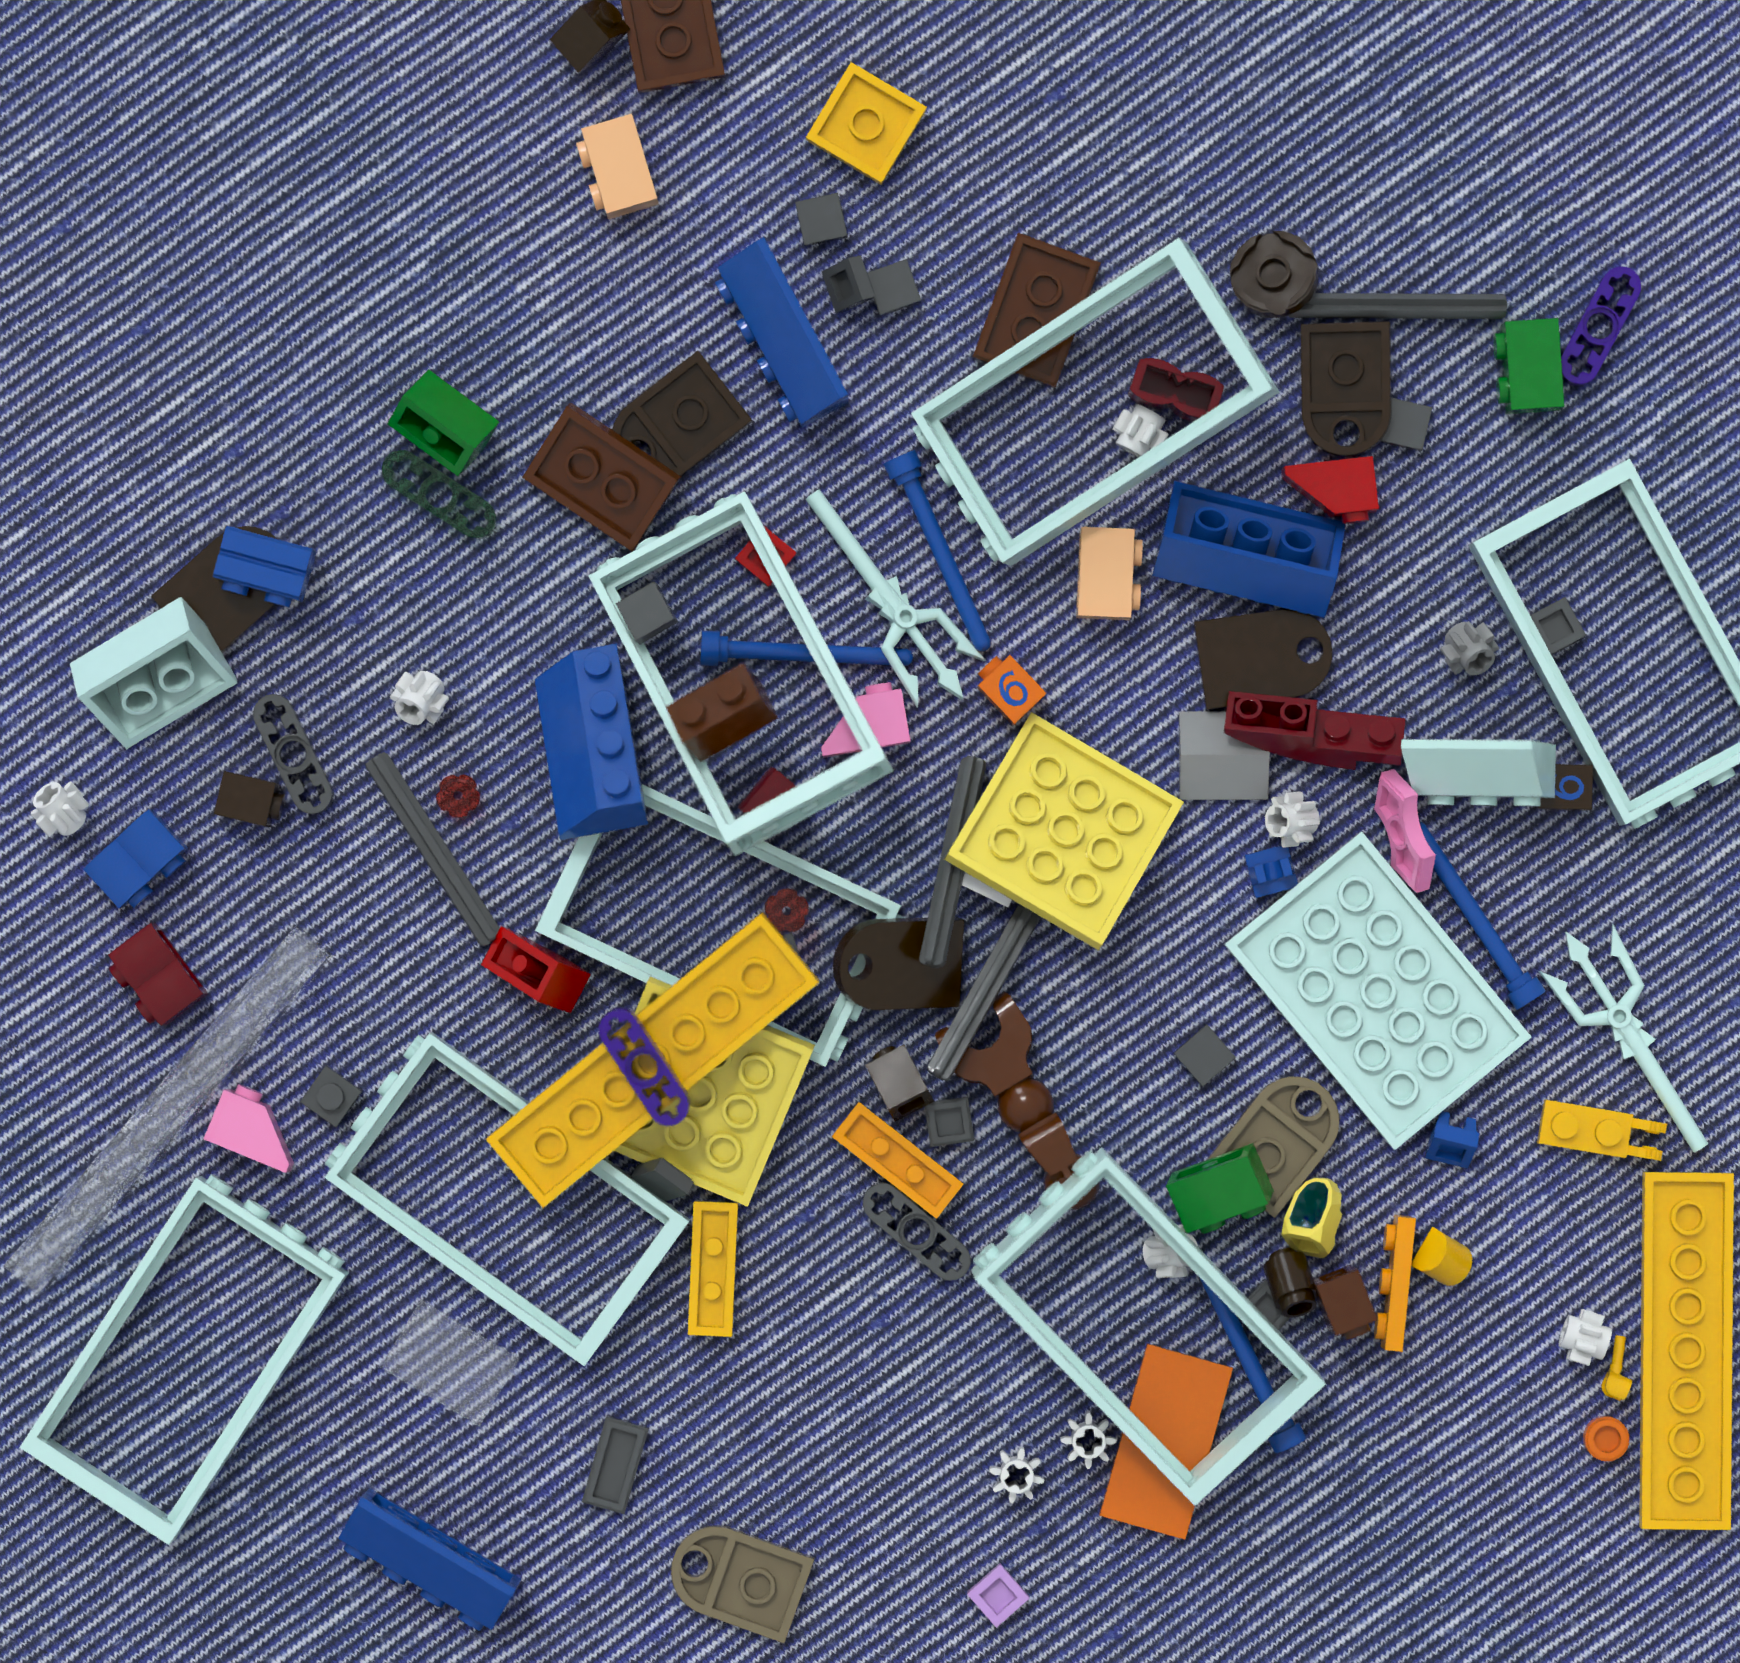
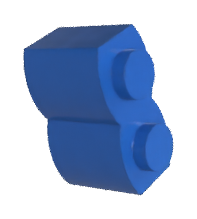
[83,809,188,909]

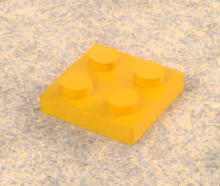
[806,62,927,185]

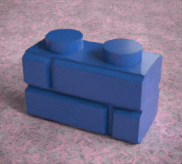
[213,526,316,608]

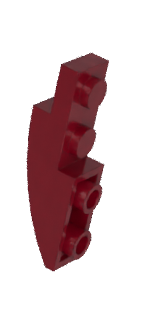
[1224,691,1406,770]

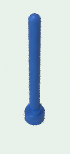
[883,450,991,652]
[700,630,913,667]
[1419,821,1546,1010]
[1198,1253,1306,1454]

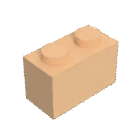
[576,114,659,220]
[1076,527,1143,620]

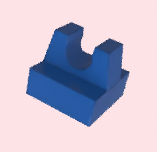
[1243,845,1298,898]
[1425,1111,1480,1169]

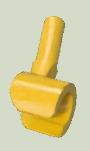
[1601,1335,1632,1401]

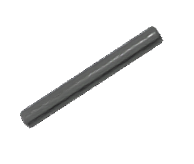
[1288,293,1507,319]
[365,752,500,947]
[919,756,986,968]
[927,904,1041,1081]

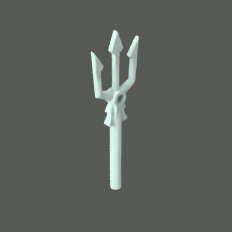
[806,489,986,708]
[1537,924,1708,1153]

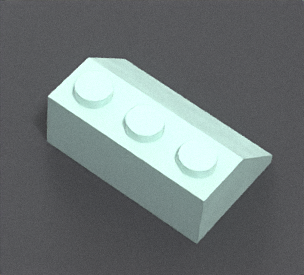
[70,597,238,749]
[1401,739,1556,806]

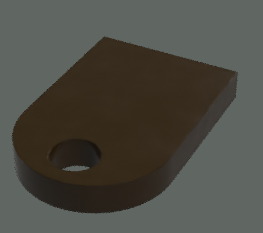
[1301,322,1391,457]
[612,351,753,477]
[151,526,278,654]
[1193,609,1332,710]
[833,917,964,1010]

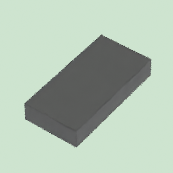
[582,1415,649,1514]

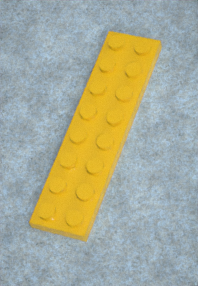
[486,911,820,1208]
[1639,1172,1734,1530]

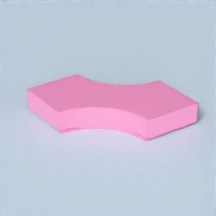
[1374,769,1436,893]

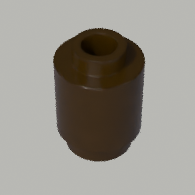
[1263,1248,1317,1318]

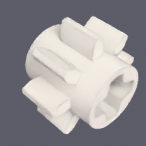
[1113,404,1169,457]
[390,671,449,725]
[31,781,89,837]
[1265,791,1320,847]
[1143,1225,1198,1278]
[1559,1309,1612,1366]
[1060,1411,1116,1469]
[989,1446,1044,1503]

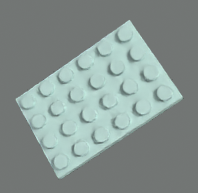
[1224,831,1531,1150]

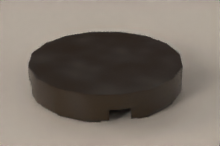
[1230,231,1319,318]

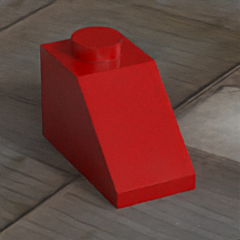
[1281,456,1379,524]
[481,926,591,1013]

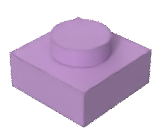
[967,1563,1030,1628]

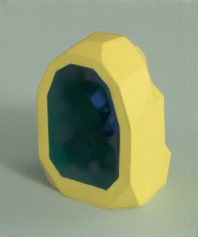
[1281,1178,1342,1259]

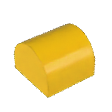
[1411,1227,1472,1286]

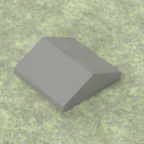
[1179,711,1270,800]

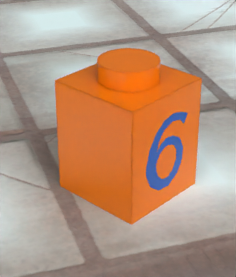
[977,655,1047,726]

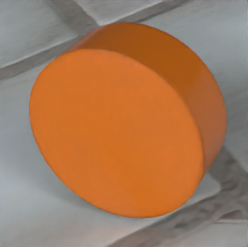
[1583,1416,1629,1461]

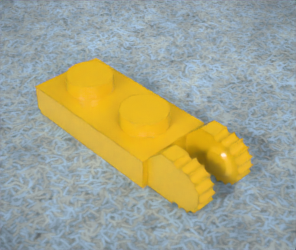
[1537,1099,1667,1161]

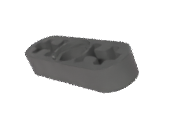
[253,694,334,814]
[863,1182,971,1281]

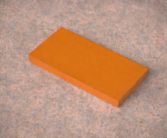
[1099,1343,1233,1540]

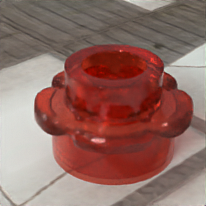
[436,774,480,818]
[765,888,809,932]

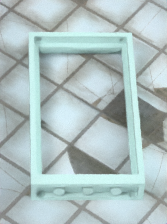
[911,238,1280,566]
[1468,459,1740,829]
[588,491,894,856]
[535,784,905,1067]
[324,1032,691,1366]
[971,1147,1326,1506]
[19,1174,350,1545]

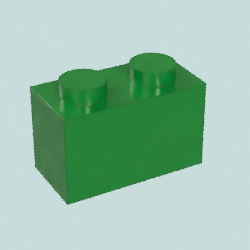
[1493,318,1564,414]
[387,369,500,476]
[1166,1143,1274,1234]

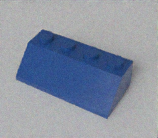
[714,237,848,428]
[1152,481,1346,618]
[535,643,648,840]
[338,1488,521,1631]

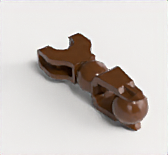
[935,991,1100,1210]

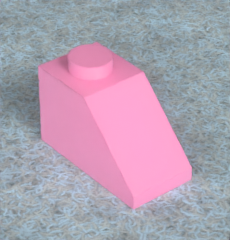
[821,682,910,758]
[204,1084,294,1173]

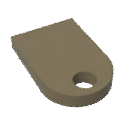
[1206,1076,1339,1218]
[671,1525,815,1643]

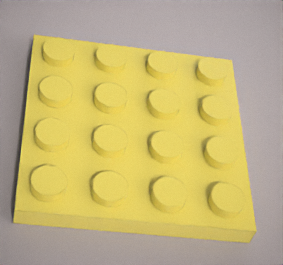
[944,712,1184,950]
[614,976,815,1207]

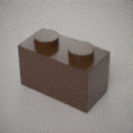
[666,663,778,762]
[1313,1265,1378,1340]

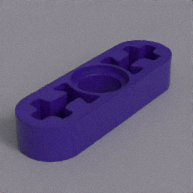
[1561,266,1641,386]
[599,1007,690,1126]

